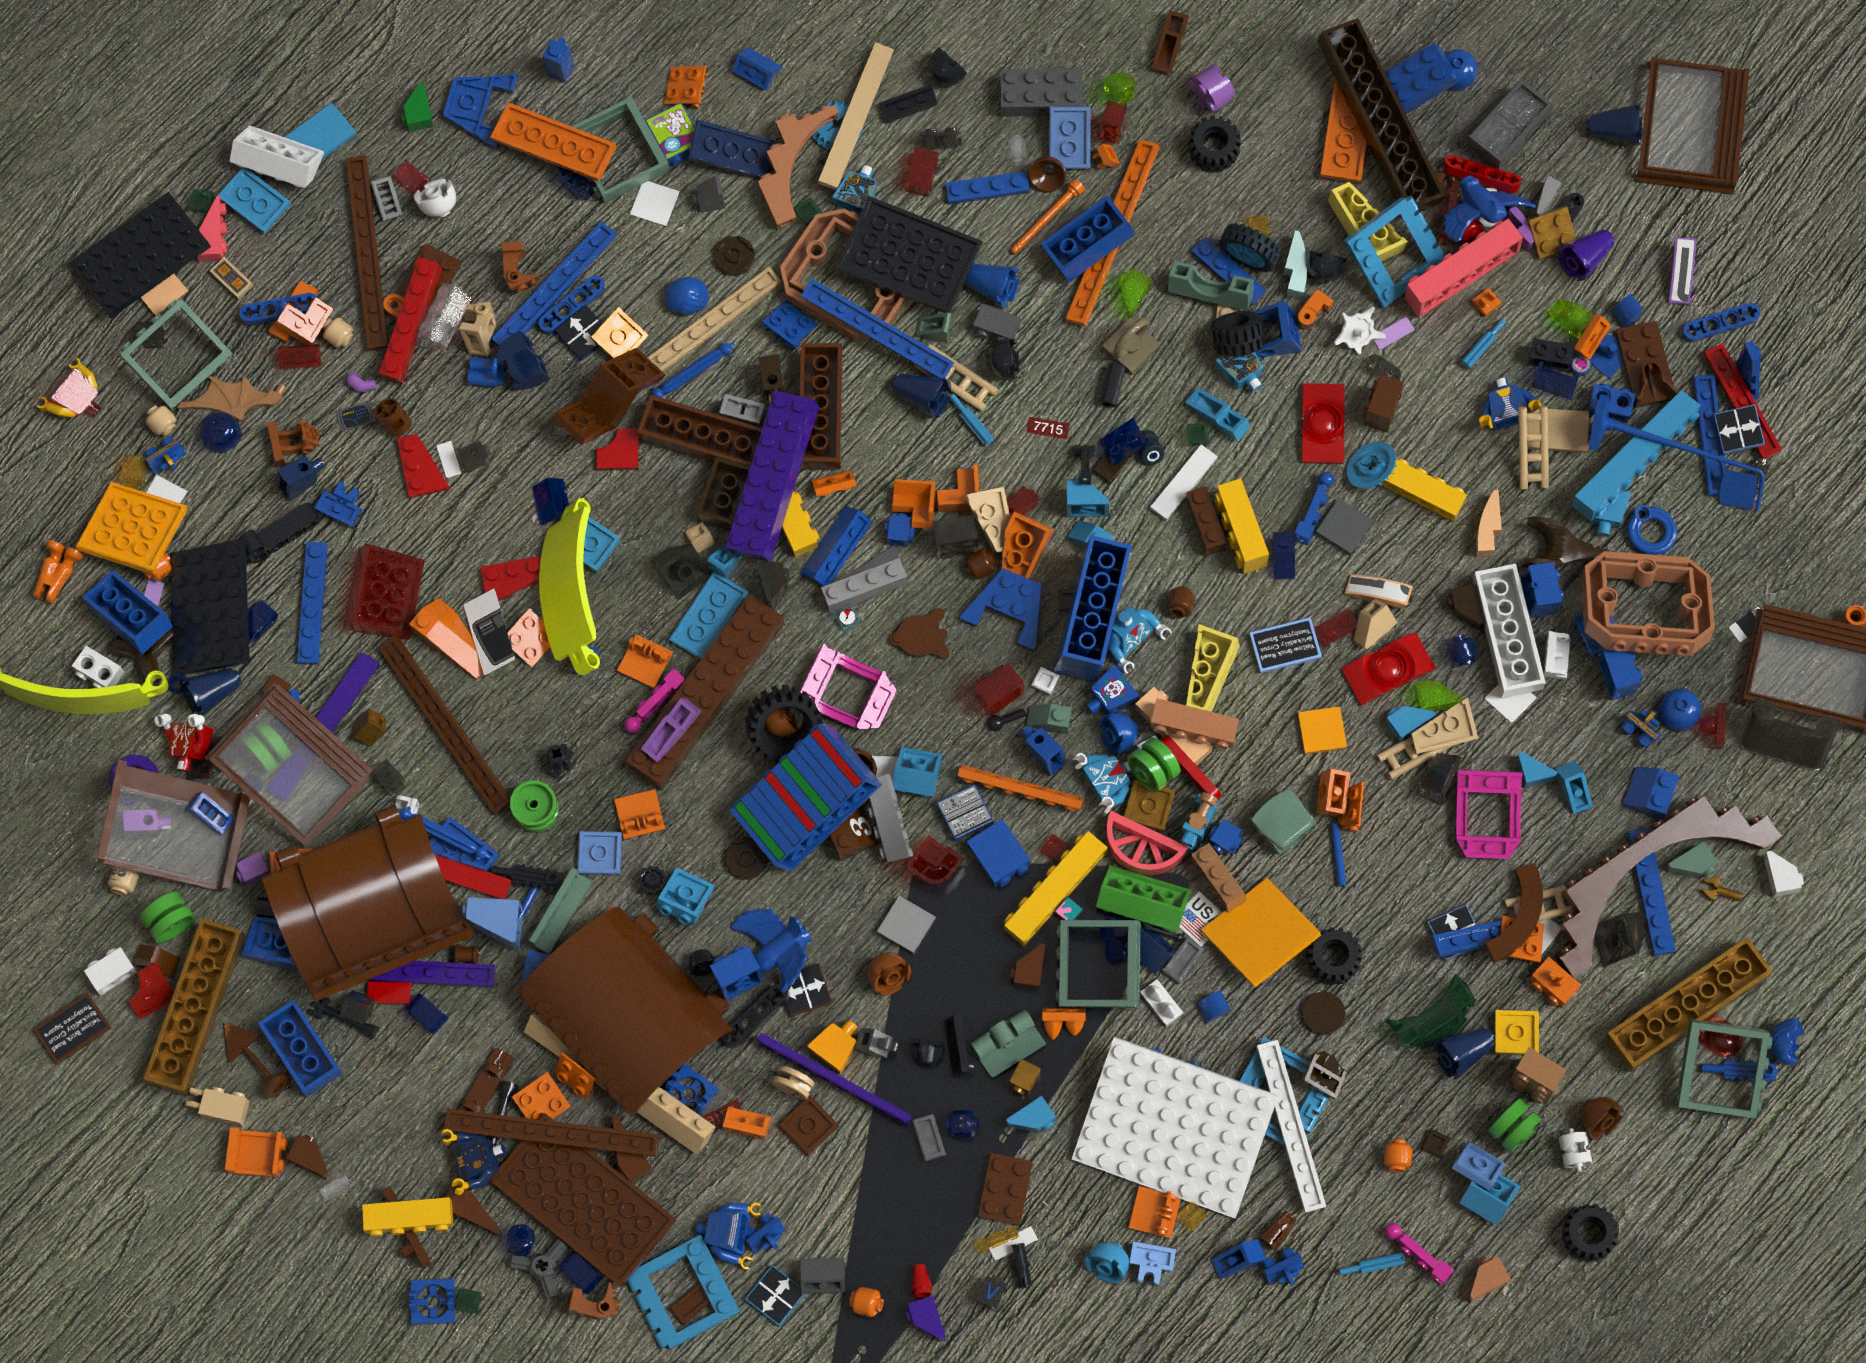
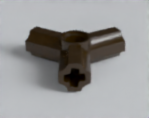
[112,630,174,683]

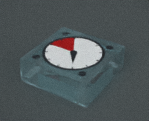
[833,603,862,633]

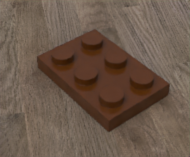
[395,243,462,315]
[978,1153,1033,1226]

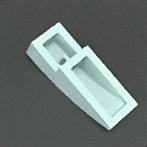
[1284,230,1307,300]

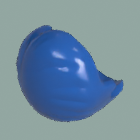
[664,277,709,315]
[1769,1018,1804,1066]

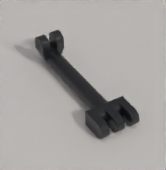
[1074,445,1095,485]
[307,997,380,1039]

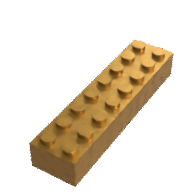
[143,918,245,1096]
[1605,937,1773,1073]

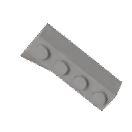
[821,546,908,613]
[867,773,913,863]

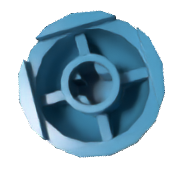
[1084,1242,1129,1284]

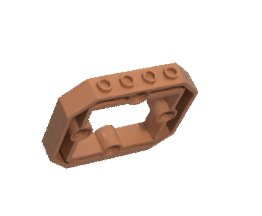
[780,209,909,342]
[1581,551,1715,656]

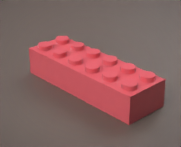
[1404,218,1523,318]

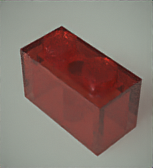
[1100,101,1127,144]
[902,147,939,197]

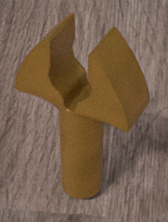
[1701,877,1743,901]

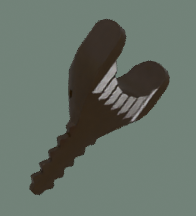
[1521,516,1615,569]

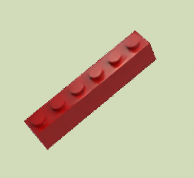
[379,257,442,384]

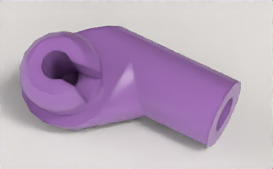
[347,372,377,392]

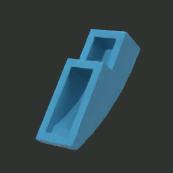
[1185,388,1250,442]

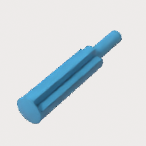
[1460,319,1506,369]
[950,394,995,446]
[1339,1252,1405,1275]

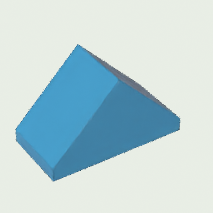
[707,543,743,579]
[1517,751,1558,788]

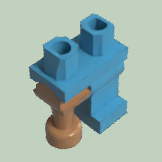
[1181,792,1218,852]

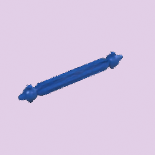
[648,342,735,400]
[397,806,491,861]

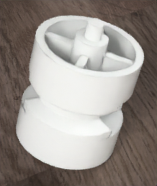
[1558,1128,1592,1172]

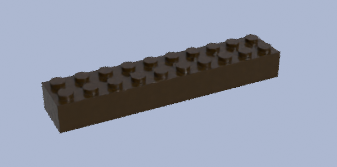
[1317,18,1446,212]

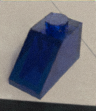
[1272,532,1295,580]

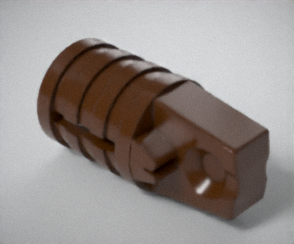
[1260,1211,1297,1251]

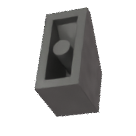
[693,175,725,213]

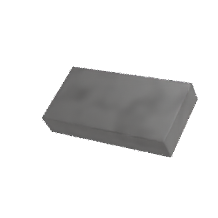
[1162,937,1205,984]
[913,1114,946,1162]

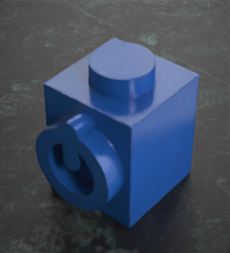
[884,513,916,547]
[1208,819,1243,855]

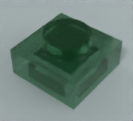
[189,189,214,213]
[794,197,823,226]
[1187,423,1209,446]
[456,1288,482,1315]

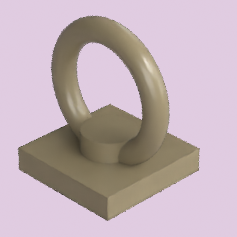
[1102,317,1161,375]

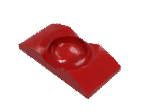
[1302,383,1345,464]
[1341,633,1436,706]

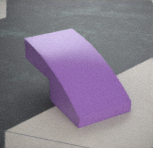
[1507,206,1534,252]

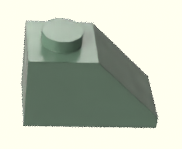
[1026,704,1072,734]
[1666,842,1718,878]

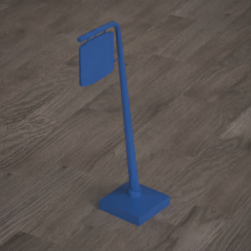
[1589,394,1765,511]

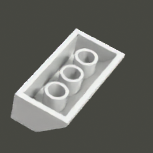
[230,125,324,188]

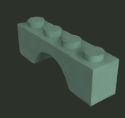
[1168,261,1254,311]

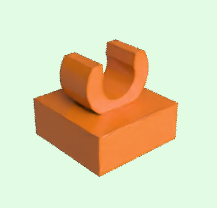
[1093,144,1120,169]
[1472,287,1502,317]

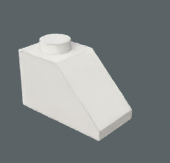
[1763,851,1804,897]

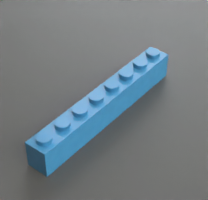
[1572,390,1701,521]

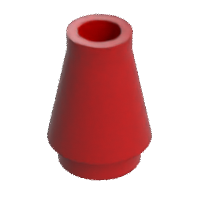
[911,1264,933,1298]

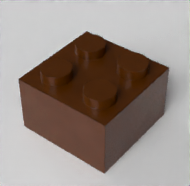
[1362,374,1404,433]

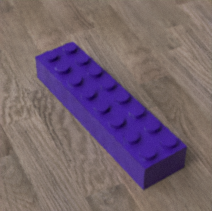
[726,390,819,563]

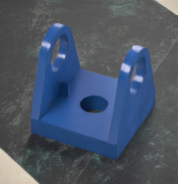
[1253,301,1302,357]

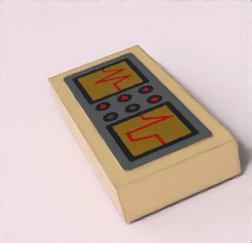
[209,257,253,300]

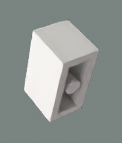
[84,947,137,996]

